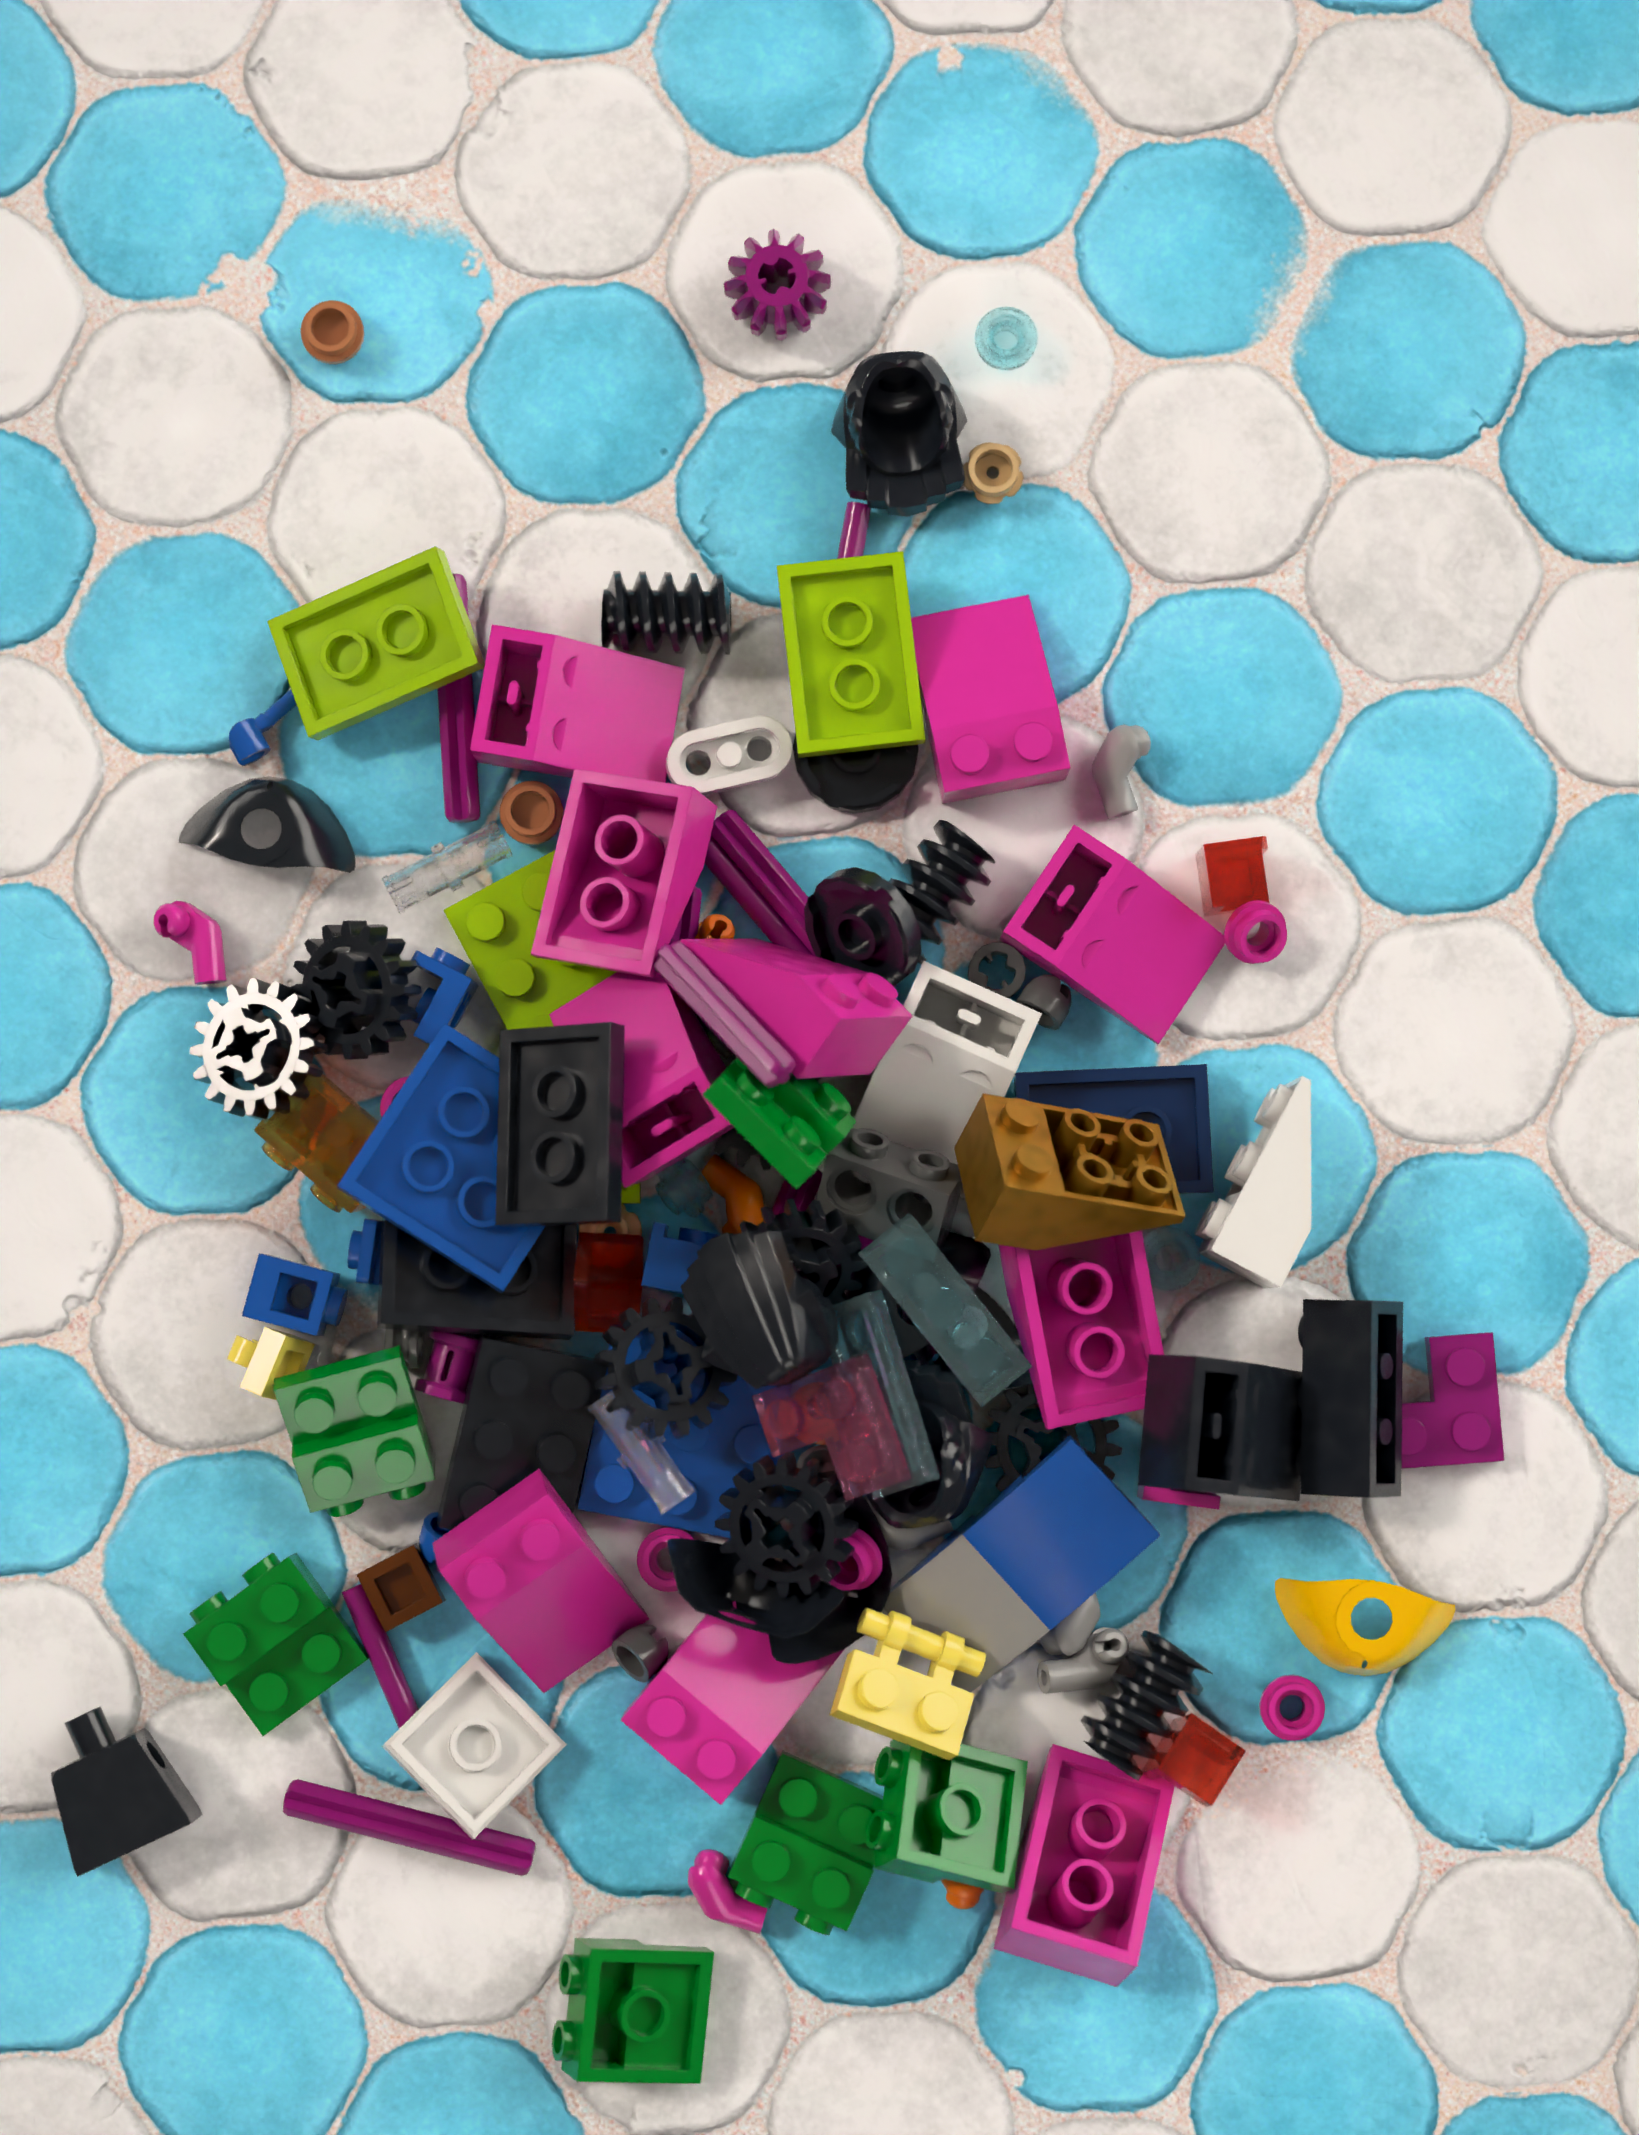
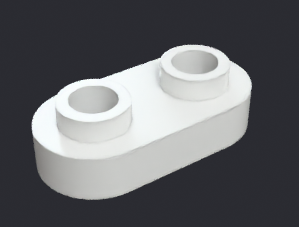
[666,715,792,795]

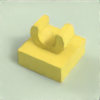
[227,1327,315,1400]

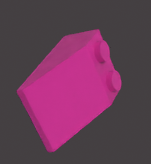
[911,595,1071,804]
[531,768,717,978]
[680,938,913,1079]
[998,1230,1164,1430]
[432,1469,649,1693]
[621,1601,845,1805]
[993,1744,1175,1987]

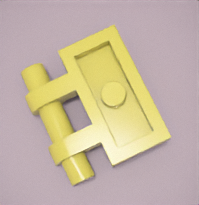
[830,1608,986,1760]

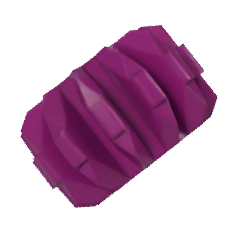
[724,228,831,341]

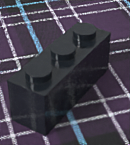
[1296,1299,1403,1498]

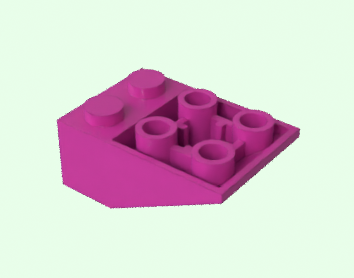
[470,625,685,783]
[999,825,1225,1045]
[549,972,734,1188]

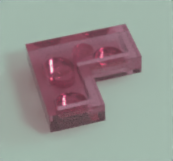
[752,1354,912,1501]

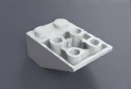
[852,961,1042,1191]
[1195,1076,1312,1288]

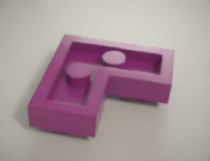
[1402,1332,1504,1469]

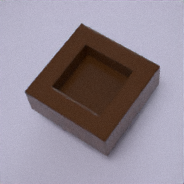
[356,1543,446,1632]

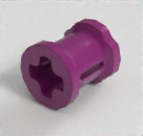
[414,1332,479,1404]

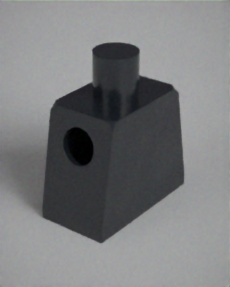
[51,1706,203,1877]

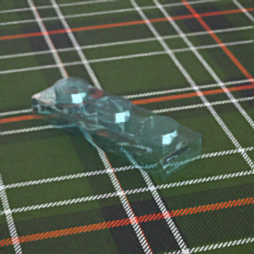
[858,1213,1032,1407]
[831,1290,940,1499]

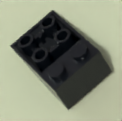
[1138,1354,1302,1501]

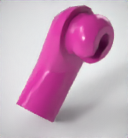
[153,901,227,985]
[688,1849,768,1934]

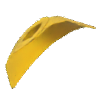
[1275,1578,1456,1676]

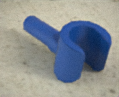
[229,689,297,766]

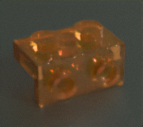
[254,1074,379,1213]

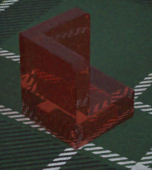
[1195,836,1270,917]
[574,1232,644,1333]
[1142,1713,1246,1807]

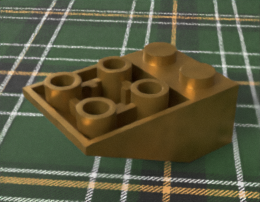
[954,1093,1186,1250]

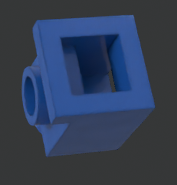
[641,1222,718,1293]
[242,1253,348,1336]

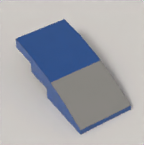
[884,1435,1160,1693]

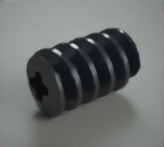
[601,571,731,655]
[888,820,996,965]
[1081,1630,1213,1781]

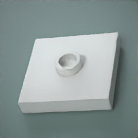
[382,1652,567,1840]

